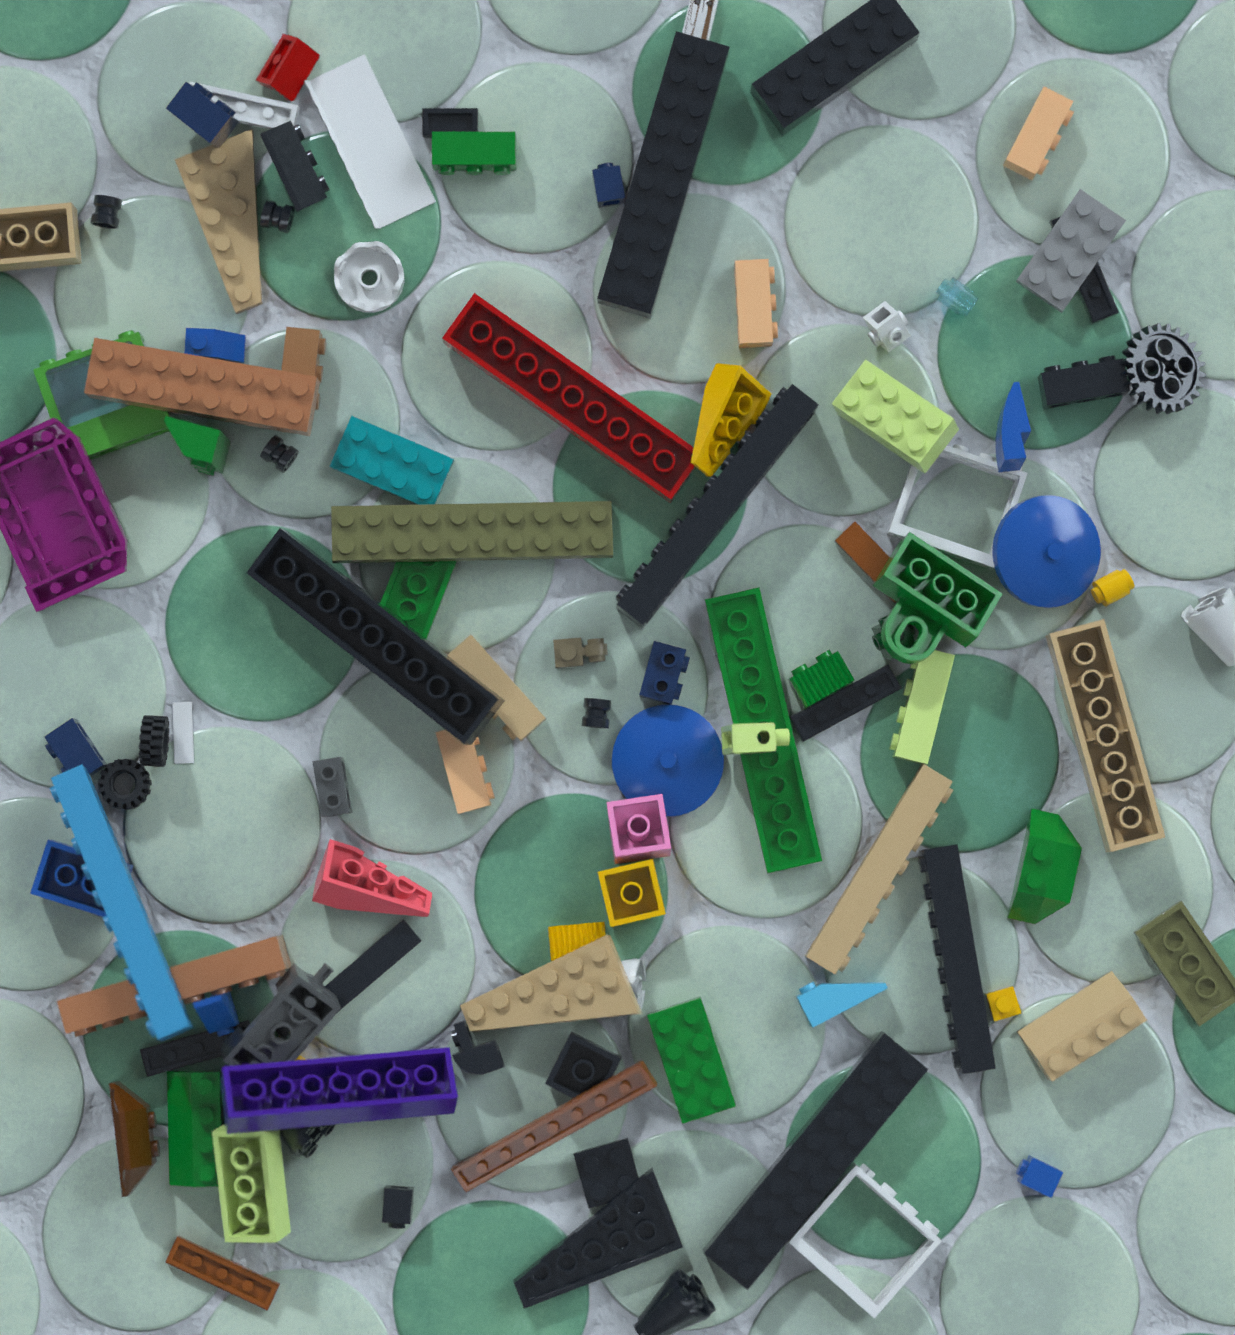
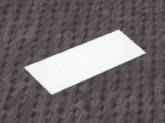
[172,702,194,764]

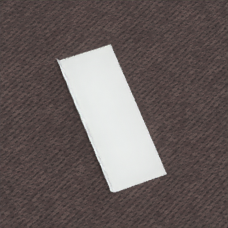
[304,54,436,229]

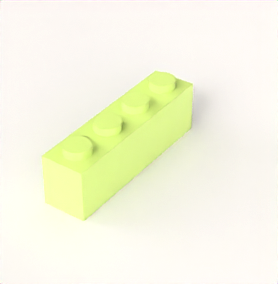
[890,650,955,765]

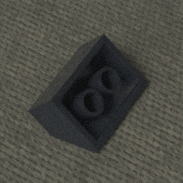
[260,121,330,212]

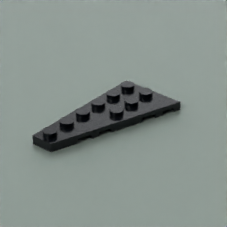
[514,1168,683,1309]

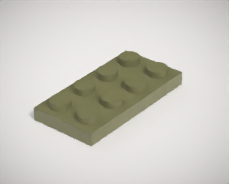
[1134,901,1235,1027]

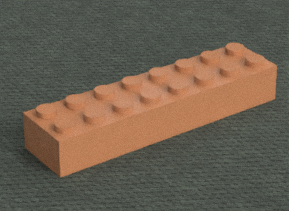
[84,338,320,437]
[57,935,291,1037]

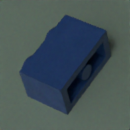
[44,718,107,777]

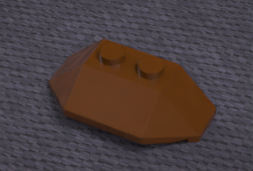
[109,1081,160,1197]

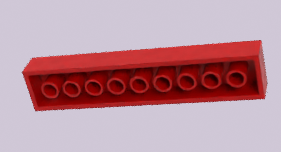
[442,293,696,503]

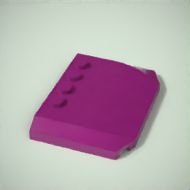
[0,418,128,612]

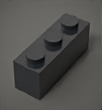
[1037,355,1130,410]

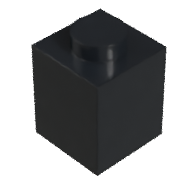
[382,1185,414,1229]

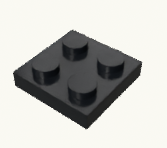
[573,1137,639,1209]

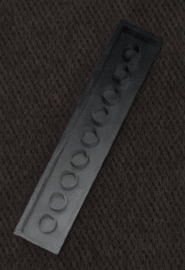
[597,31,730,319]
[616,384,819,629]
[246,528,505,745]
[703,1031,928,1290]

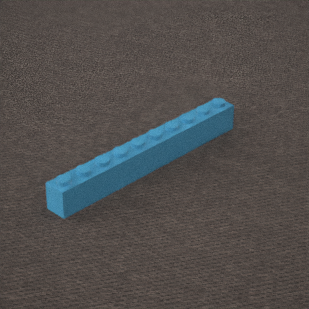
[50,765,194,1042]

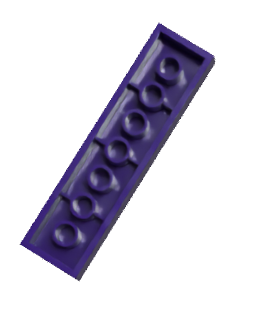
[221,1047,458,1134]

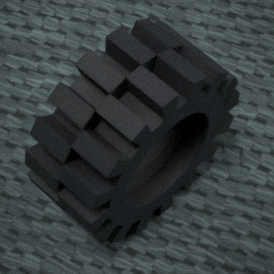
[139,715,170,767]
[98,759,152,810]

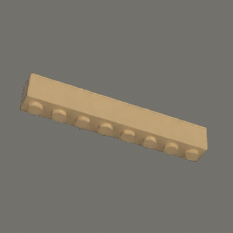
[805,764,953,974]

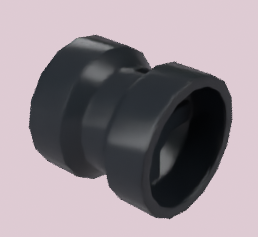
[90,195,122,229]
[260,199,295,234]
[260,435,299,473]
[581,698,611,729]

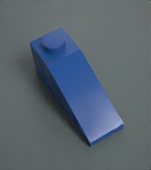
[193,992,240,1036]

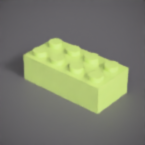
[831,359,959,474]
[212,1124,291,1243]

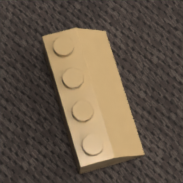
[1017,971,1147,1082]

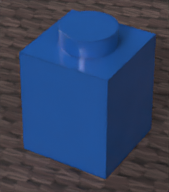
[1016,1155,1064,1198]

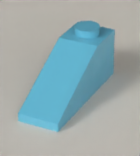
[796,981,888,1027]

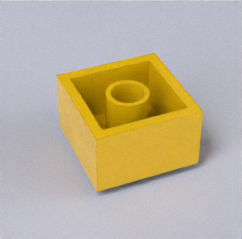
[598,859,666,927]

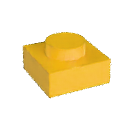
[985,986,1021,1021]

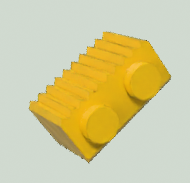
[548,922,606,961]

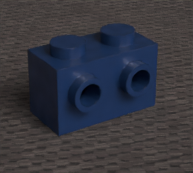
[639,641,690,705]

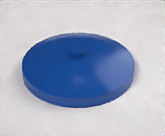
[992,495,1101,608]
[612,704,724,817]

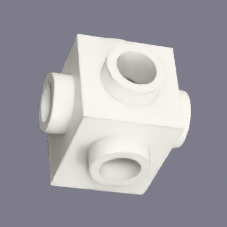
[863,301,911,352]

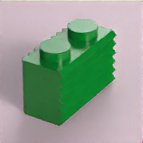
[788,649,855,709]

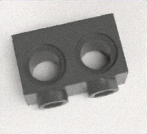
[312,757,352,818]

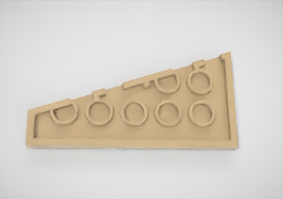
[175,129,262,314]
[460,935,642,1032]

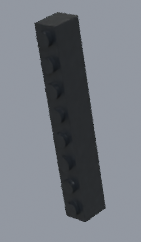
[918,844,996,1074]

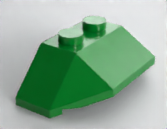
[1007,808,1082,924]

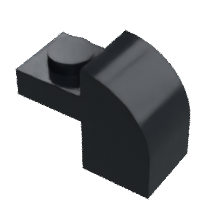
[451,1020,505,1075]

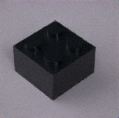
[545,1031,622,1098]

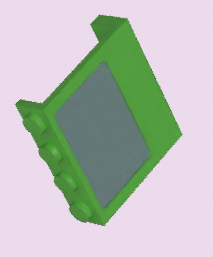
[33,330,170,460]

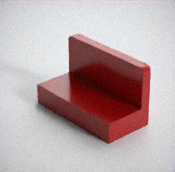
[255,33,320,102]

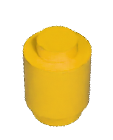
[1091,569,1135,606]

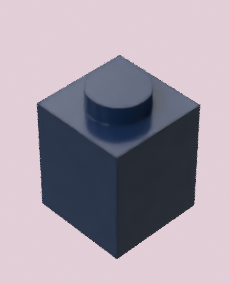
[592,163,625,208]

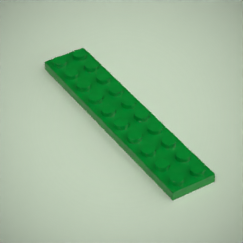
[704,587,822,873]

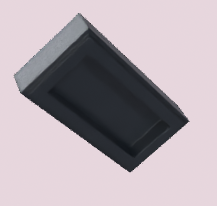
[422,108,478,138]

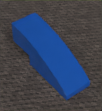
[995,382,1031,473]

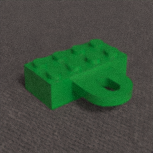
[873,532,1003,664]

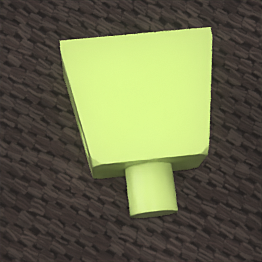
[721,723,790,755]

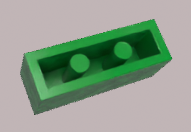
[432,132,516,175]

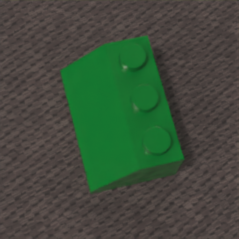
[164,416,231,476]

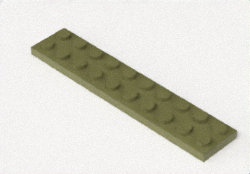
[331,501,613,563]

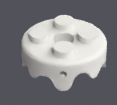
[334,241,404,313]

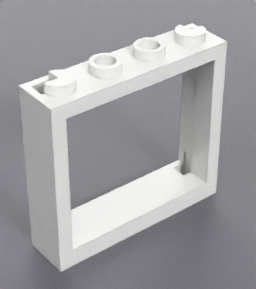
[887,444,1027,570]
[788,1162,942,1319]

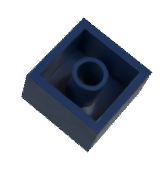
[166,82,240,148]

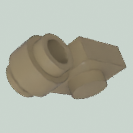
[553,637,608,668]

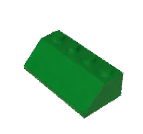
[167,1070,225,1187]

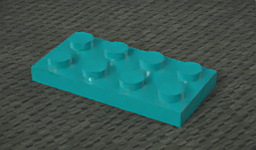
[329,416,454,505]

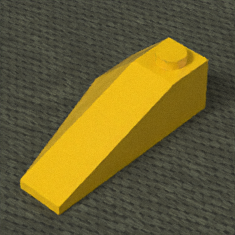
[691,363,772,477]

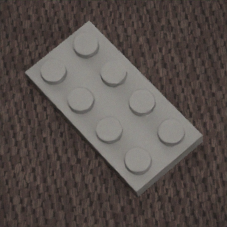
[1016,189,1126,313]

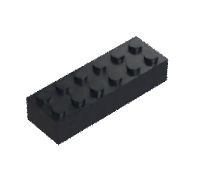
[750,0,920,136]

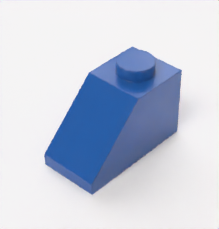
[184,328,246,363]

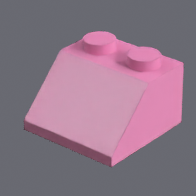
[606,794,671,864]

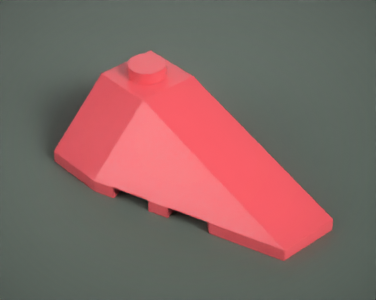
[312,839,432,917]

